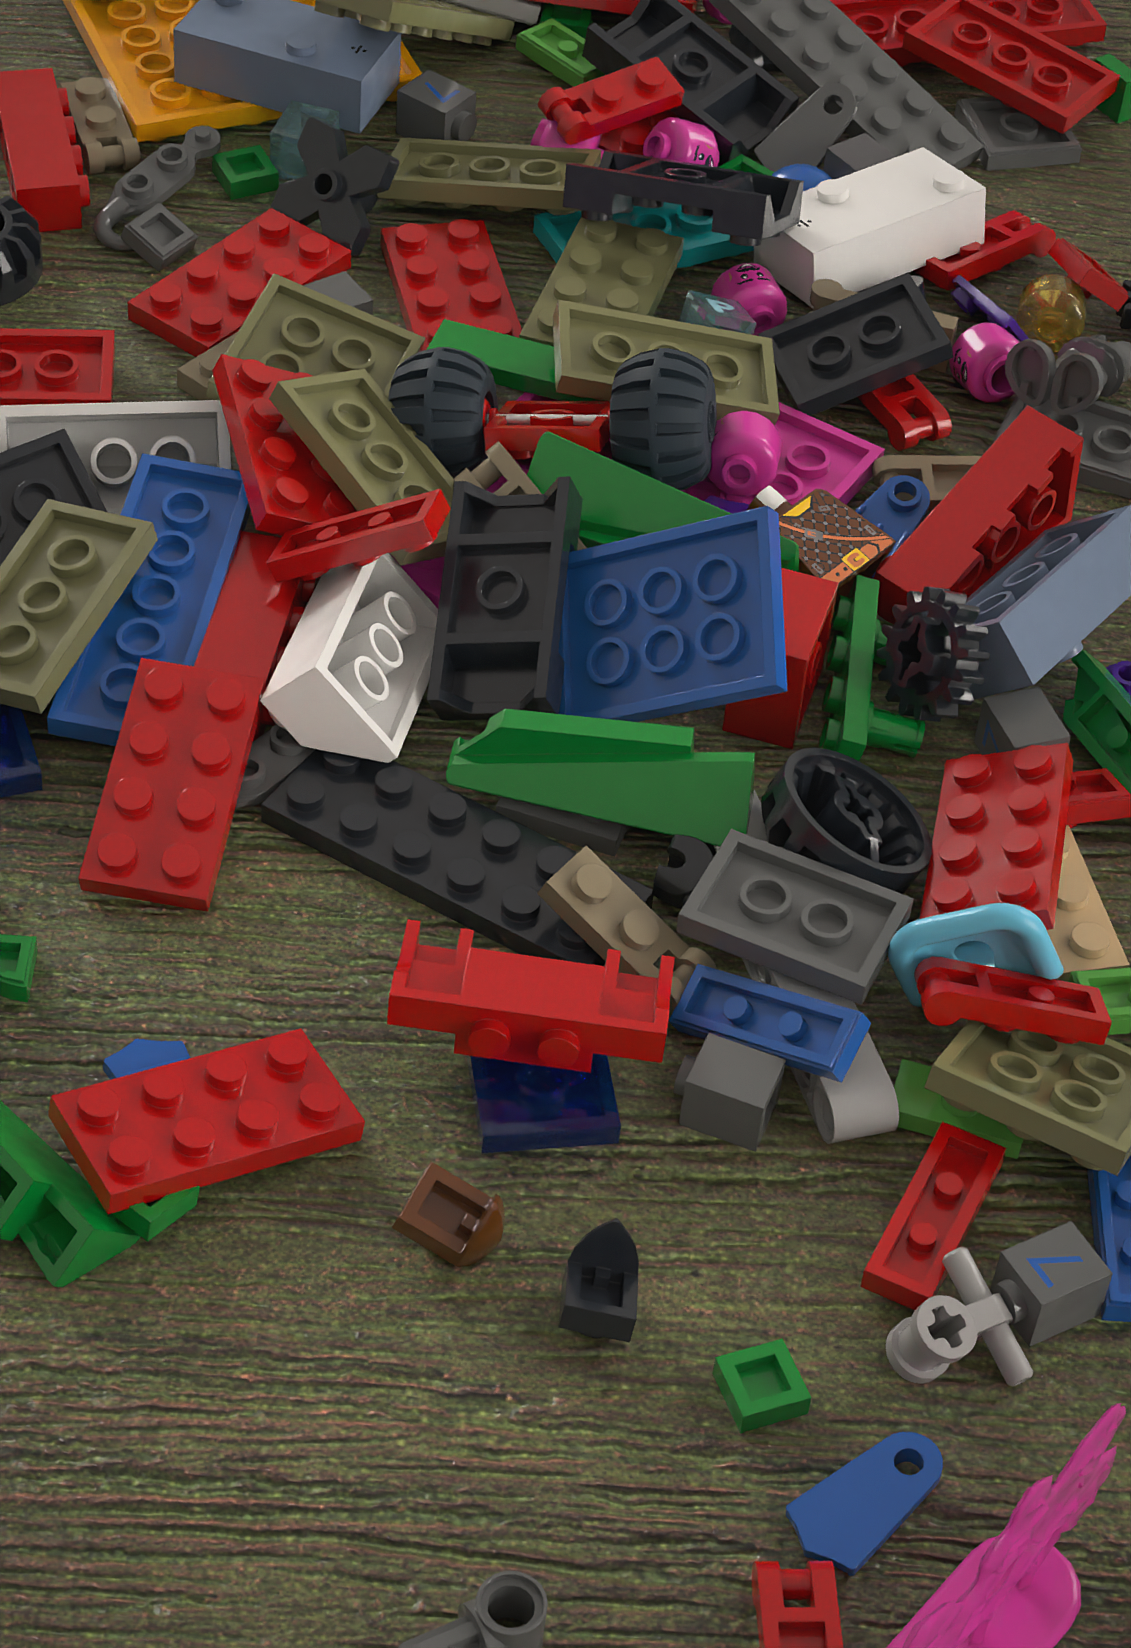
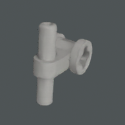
[886,1247,1033,1386]

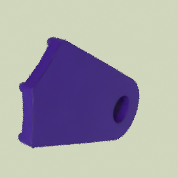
[950,275,1030,342]

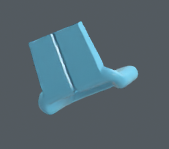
[888,903,1064,1007]

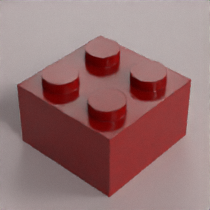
[722,568,838,749]

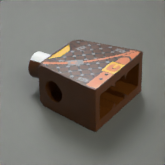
[747,486,896,602]

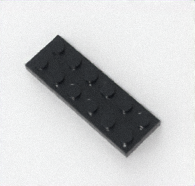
[261,749,654,966]

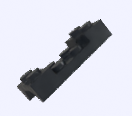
[582,0,799,167]
[563,150,804,246]
[427,476,583,721]

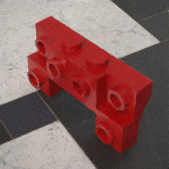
[387,919,675,1073]

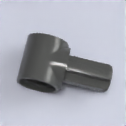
[398,1571,548,1648]

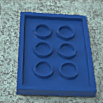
[558,506,788,722]

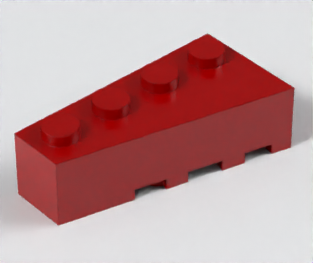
[874,405,1084,625]

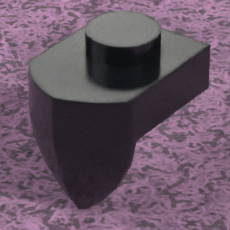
[558,1218,639,1343]

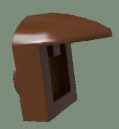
[392,1161,505,1267]

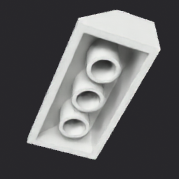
[0,400,231,515]
[260,553,438,763]

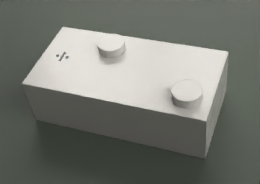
[754,147,986,309]

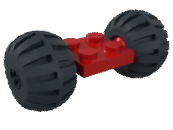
[388,347,717,490]

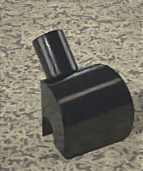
[653,835,713,909]

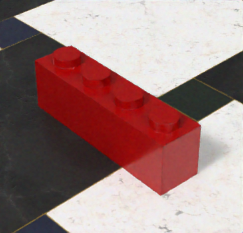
[0,68,90,232]
[194,531,321,741]

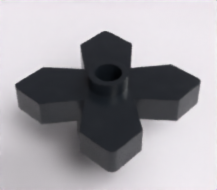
[270,118,399,257]

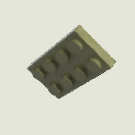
[377,137,601,215]
[519,217,684,346]
[553,299,780,426]
[269,368,454,566]
[0,499,158,714]

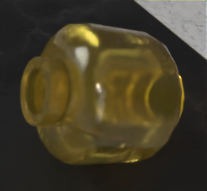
[1016,274,1086,352]

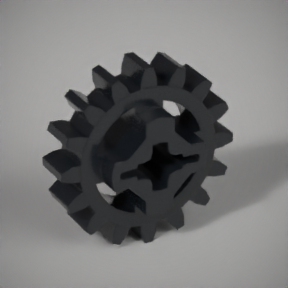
[877,586,990,722]

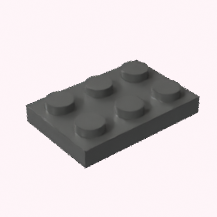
[676,829,914,1005]

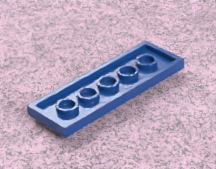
[47,453,251,746]

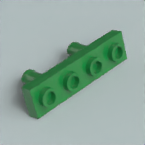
[818,575,925,761]

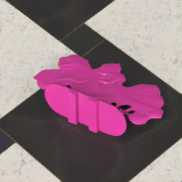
[886,1403,1126,1648]

